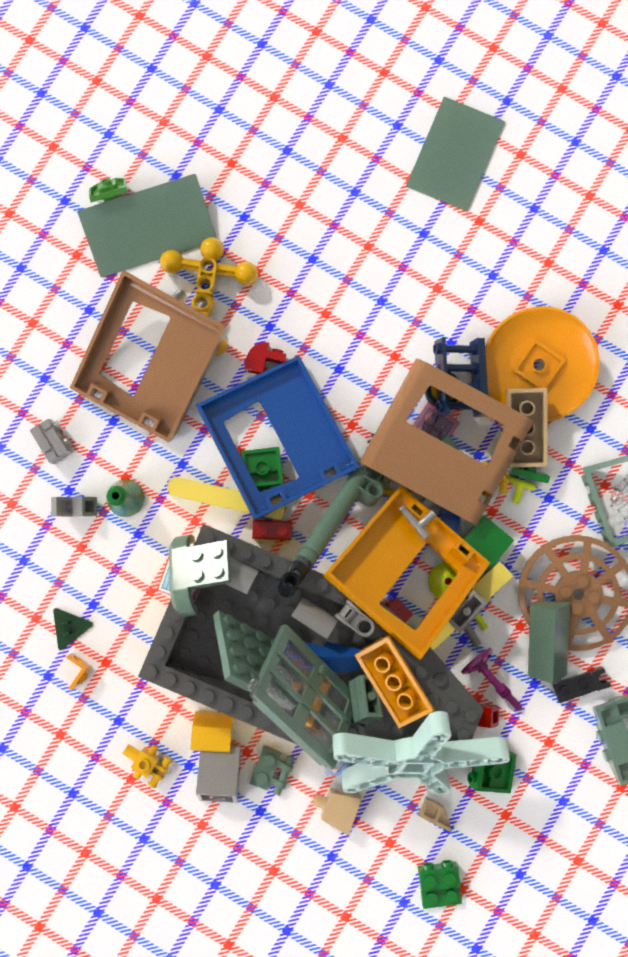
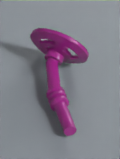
[461,648,522,711]

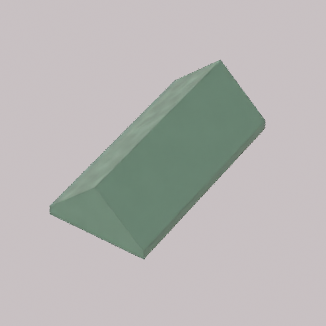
[528,601,570,684]

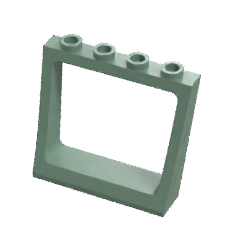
[581,455,628,547]

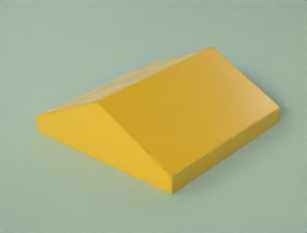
[190,711,234,753]

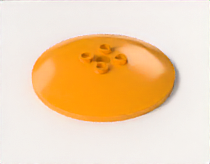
[485,306,600,422]

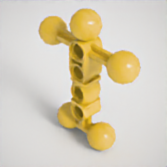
[160,237,258,356]

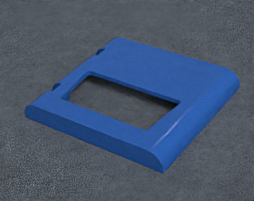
[196,355,360,521]

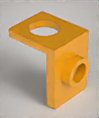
[66,653,91,690]

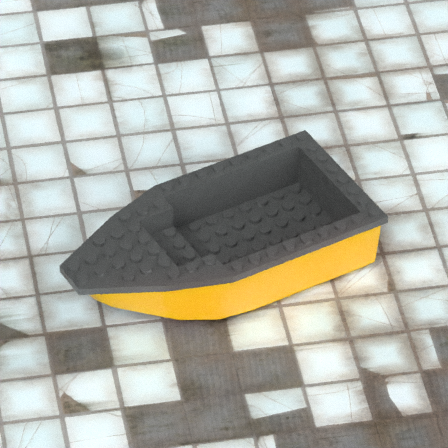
[138,524,484,751]

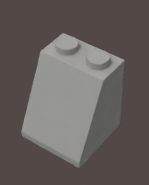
[196,743,241,803]

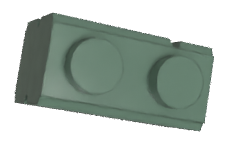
[349,675,383,724]

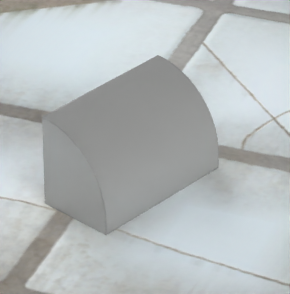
[226,557,259,594]
[291,597,338,639]

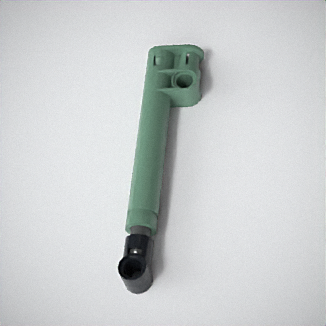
[277,459,392,597]

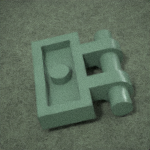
[249,745,295,796]

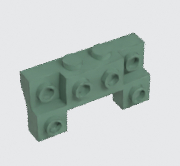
[592,694,628,786]

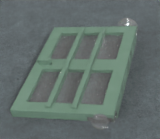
[247,624,353,774]

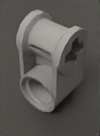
[334,599,374,637]

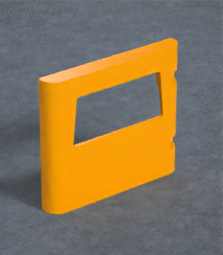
[323,486,490,660]

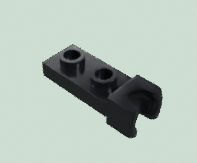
[552,666,611,703]

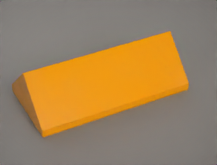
[354,636,435,728]

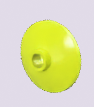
[428,562,456,598]

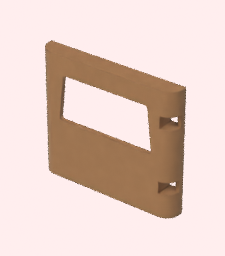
[70,270,228,443]
[359,358,534,526]

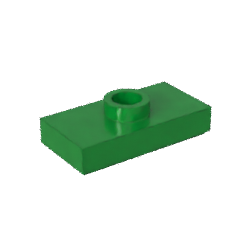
[508,467,551,483]

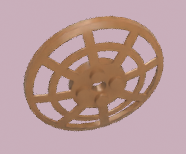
[517,535,628,651]

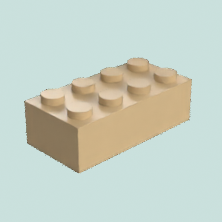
[505,387,548,467]

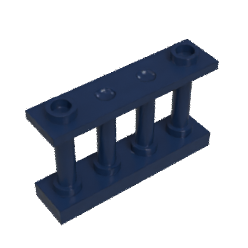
[433,337,488,417]

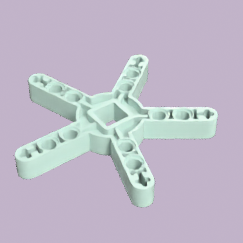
[332,711,510,795]

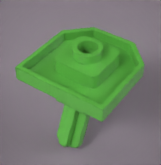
[89,178,128,203]

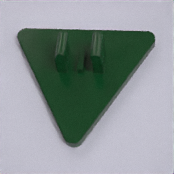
[53,608,93,650]

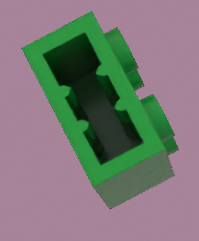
[459,515,514,570]

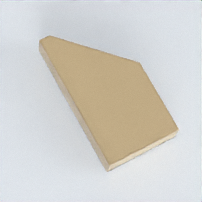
[417,797,452,832]

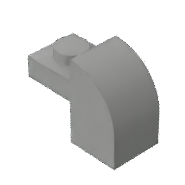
[51,497,97,517]

